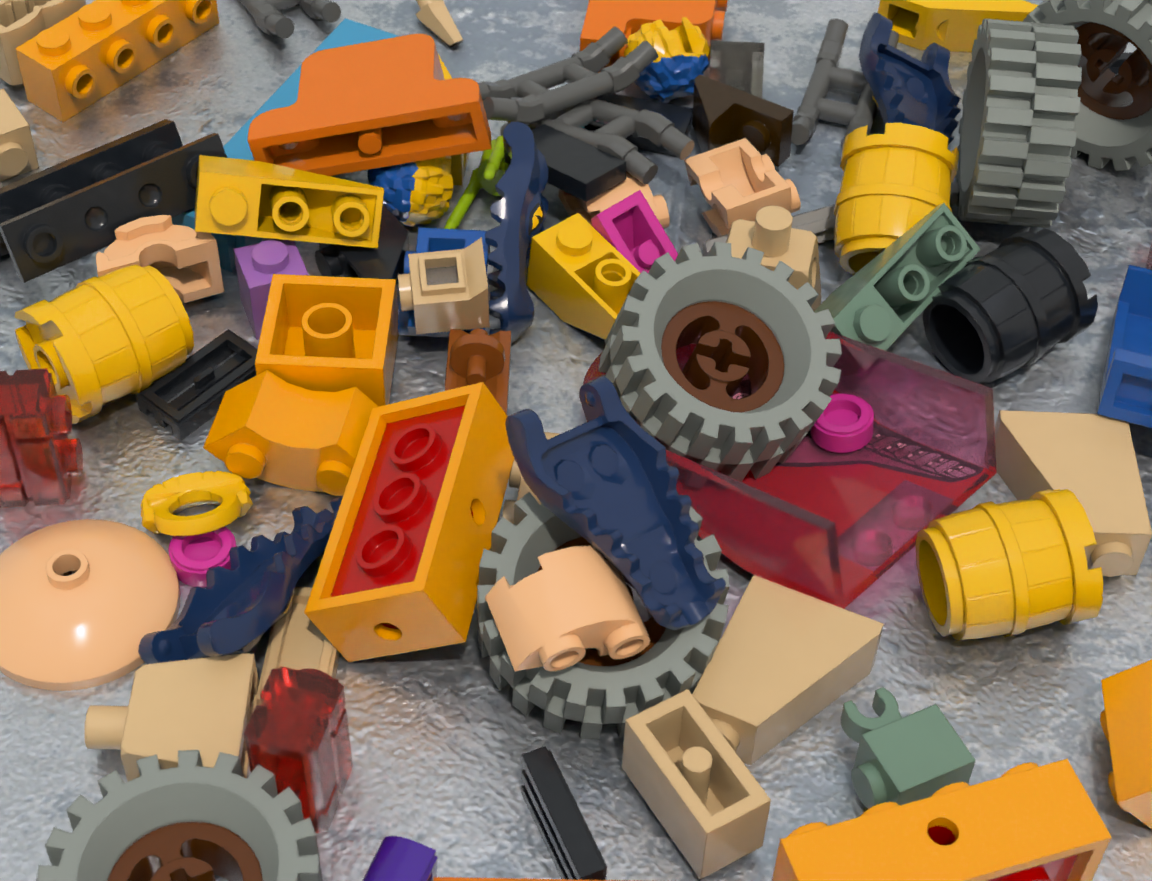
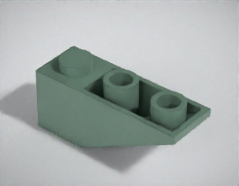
[814,203,981,375]

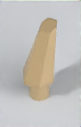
[416,0,463,48]

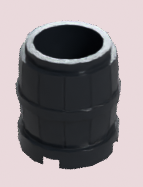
[922,227,1098,383]

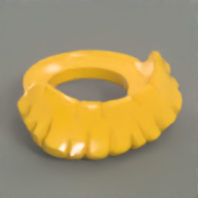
[141,471,253,536]

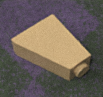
[988,410,1152,577]
[692,575,884,765]

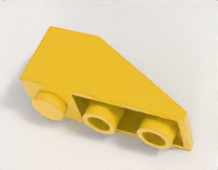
[878,0,1038,52]
[194,155,384,248]
[527,213,641,340]

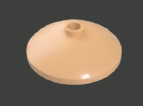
[0,519,180,691]

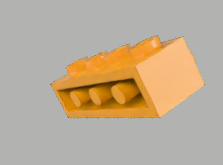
[15,0,219,123]

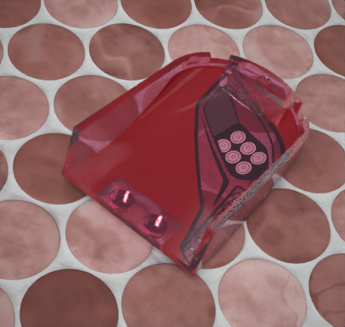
[583,331,997,609]

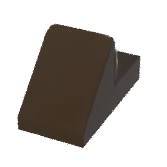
[692,74,794,167]

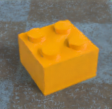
[255,274,399,407]

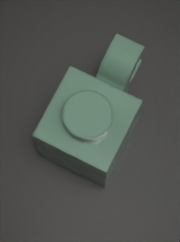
[840,687,976,808]

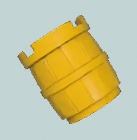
[834,123,959,275]
[14,264,194,424]
[915,489,1103,641]

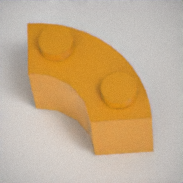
[203,370,379,496]

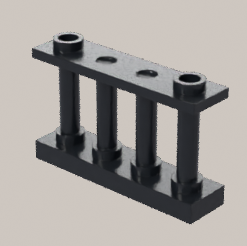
[0,119,227,283]

